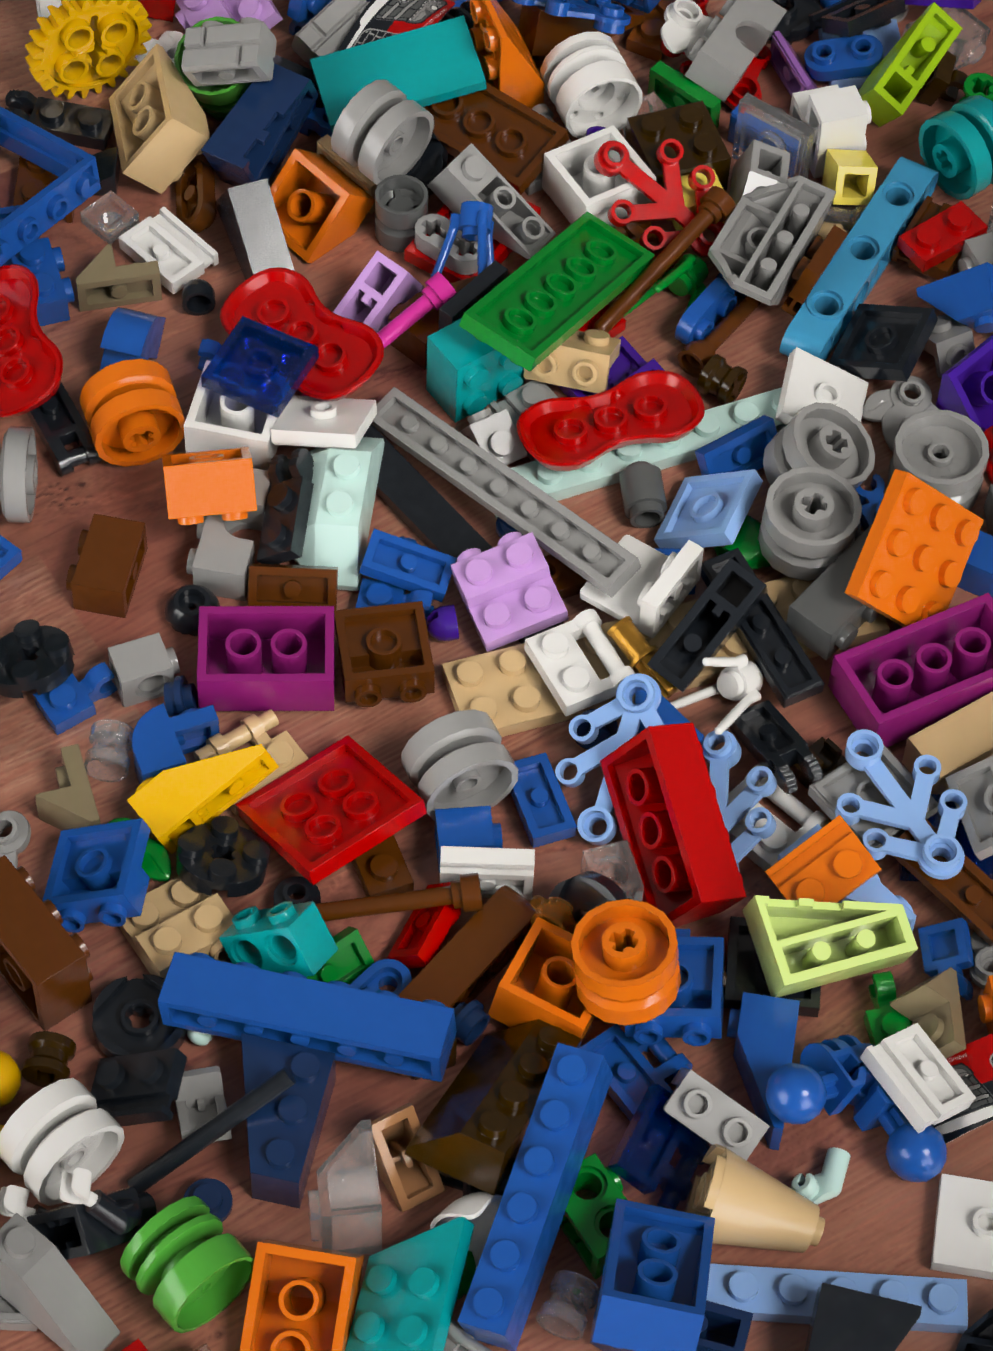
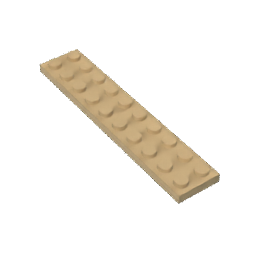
[442,577,890,737]

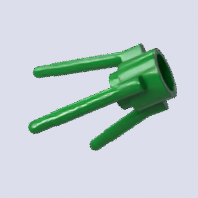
[624,253,709,317]

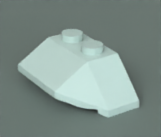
[293,437,385,591]

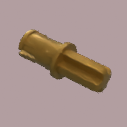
[607,616,678,699]

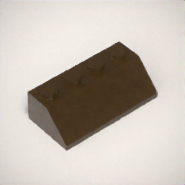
[405,1019,582,1195]

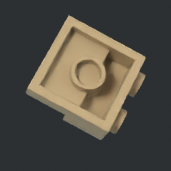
[119,876,234,979]

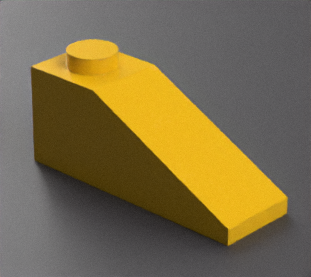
[127,744,279,854]

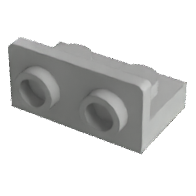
[663,1067,770,1160]

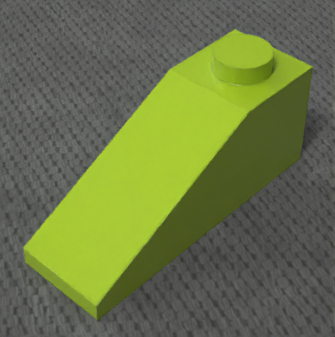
[858,2,963,127]

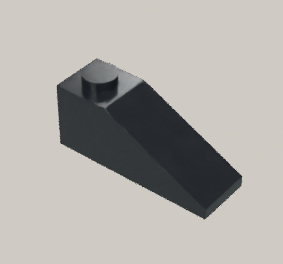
[647,558,768,693]

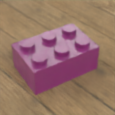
[197,606,335,711]

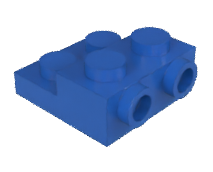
[0,237,75,326]
[42,818,151,933]
[624,936,725,1046]

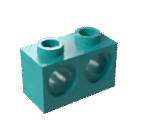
[219,901,338,977]

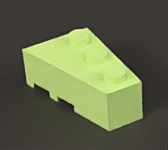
[742,895,918,997]

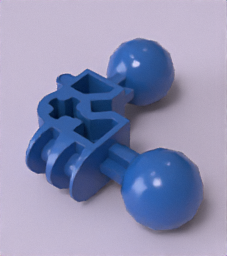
[765,1034,947,1182]

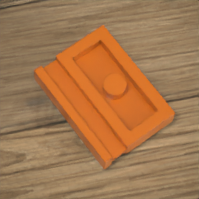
[765,815,882,903]

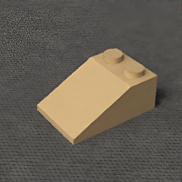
[109,44,210,194]

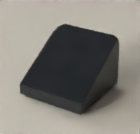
[93,147,120,196]

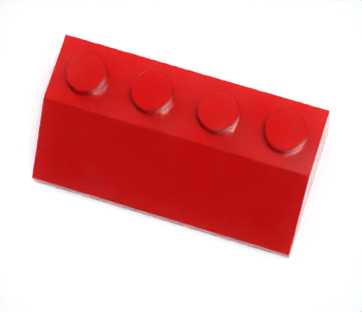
[600,722,747,928]

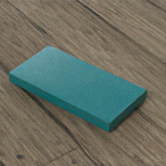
[310,15,487,133]

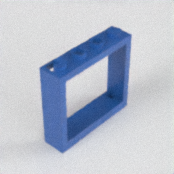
[0,106,101,266]

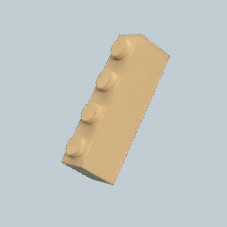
[902,691,993,800]

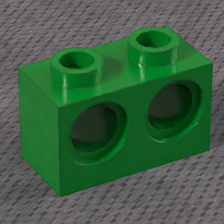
[560,1153,627,1280]

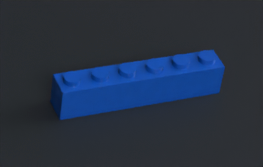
[157,952,457,1082]
[457,1043,613,1351]

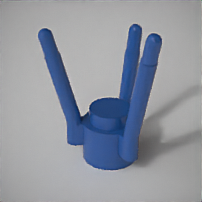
[430,201,494,278]

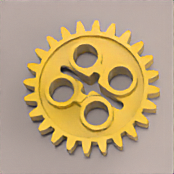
[25,0,152,100]

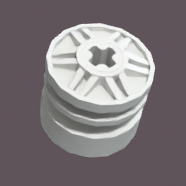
[540,32,642,139]

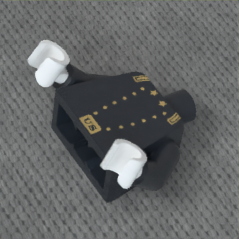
[0,1168,157,1260]

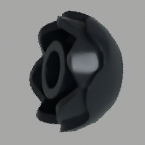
[164,584,220,636]

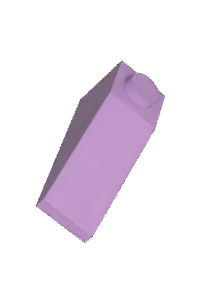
[333,251,424,333]

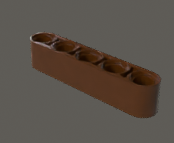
[396,885,545,1075]

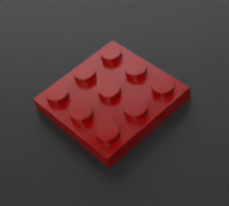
[235,735,427,885]

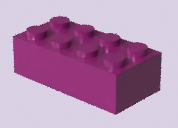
[828,593,993,748]

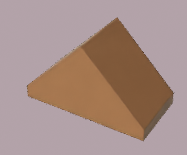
[366,1103,446,1212]

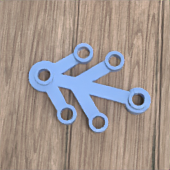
[555,673,664,846]
[835,729,968,880]
[702,730,777,872]

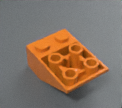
[469,0,545,109]

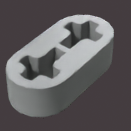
[414,214,478,275]

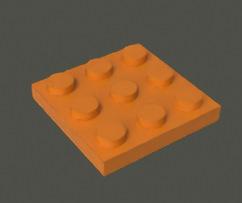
[844,469,984,627]

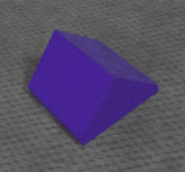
[936,335,993,432]

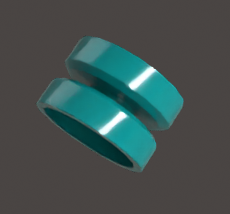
[918,95,993,200]

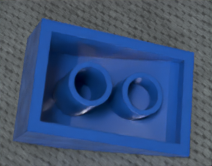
[592,1198,715,1351]

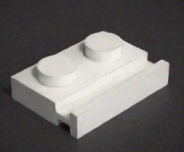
[118,207,219,295]
[440,846,535,900]
[860,1023,976,1134]

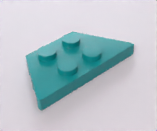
[345,1217,474,1351]

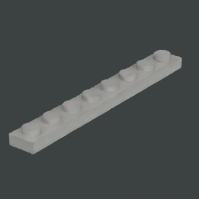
[371,387,641,598]

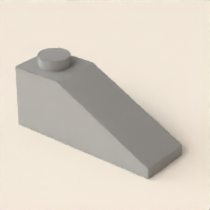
[0,1213,120,1351]

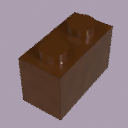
[66,513,148,618]

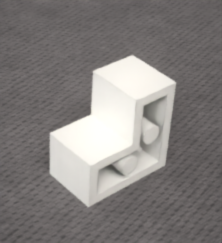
[788,84,872,178]

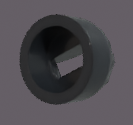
[181,278,216,316]

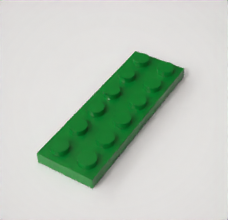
[459,211,655,372]

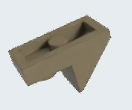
[76,243,162,312]
[35,744,101,830]
[890,967,966,1059]

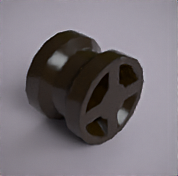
[696,354,748,405]
[21,1031,77,1087]

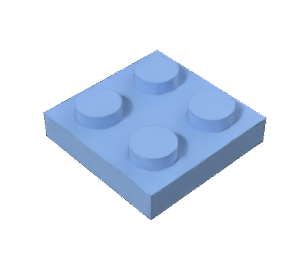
[654,469,763,549]

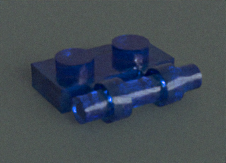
[607,1084,710,1210]

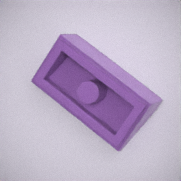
[770,30,818,97]

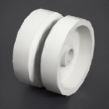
[0,1078,125,1206]

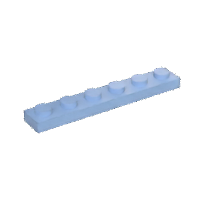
[706,1264,968,1334]

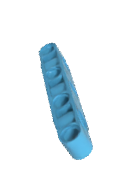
[779,156,939,361]

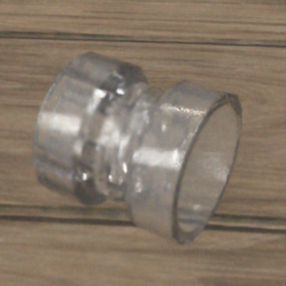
[84,719,134,782]
[536,1270,600,1340]

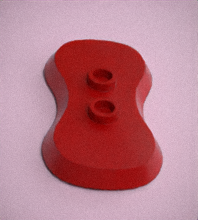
[0,264,63,418]
[220,267,384,401]
[517,370,705,471]

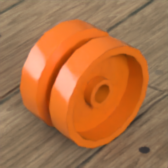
[80,359,185,467]
[571,899,681,1026]

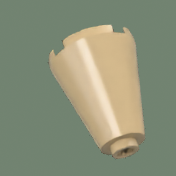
[685,1144,825,1253]

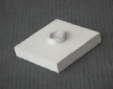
[775,347,869,425]
[271,395,377,449]
[930,1173,993,1280]

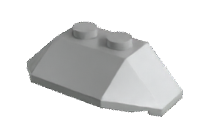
[708,175,836,306]

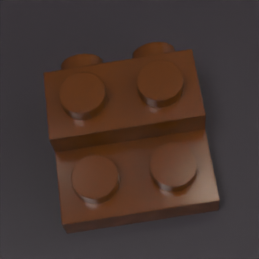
[334,601,435,707]

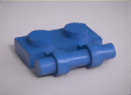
[580,1024,693,1127]

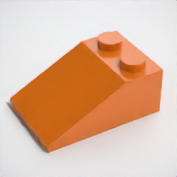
[240,1239,364,1351]

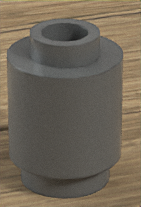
[619,461,667,528]

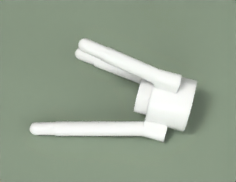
[670,654,763,735]

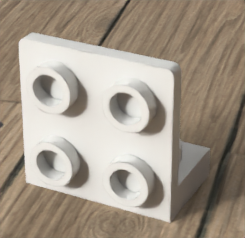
[580,535,704,639]

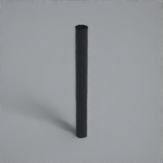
[127,1067,296,1194]

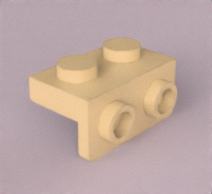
[523,329,621,394]

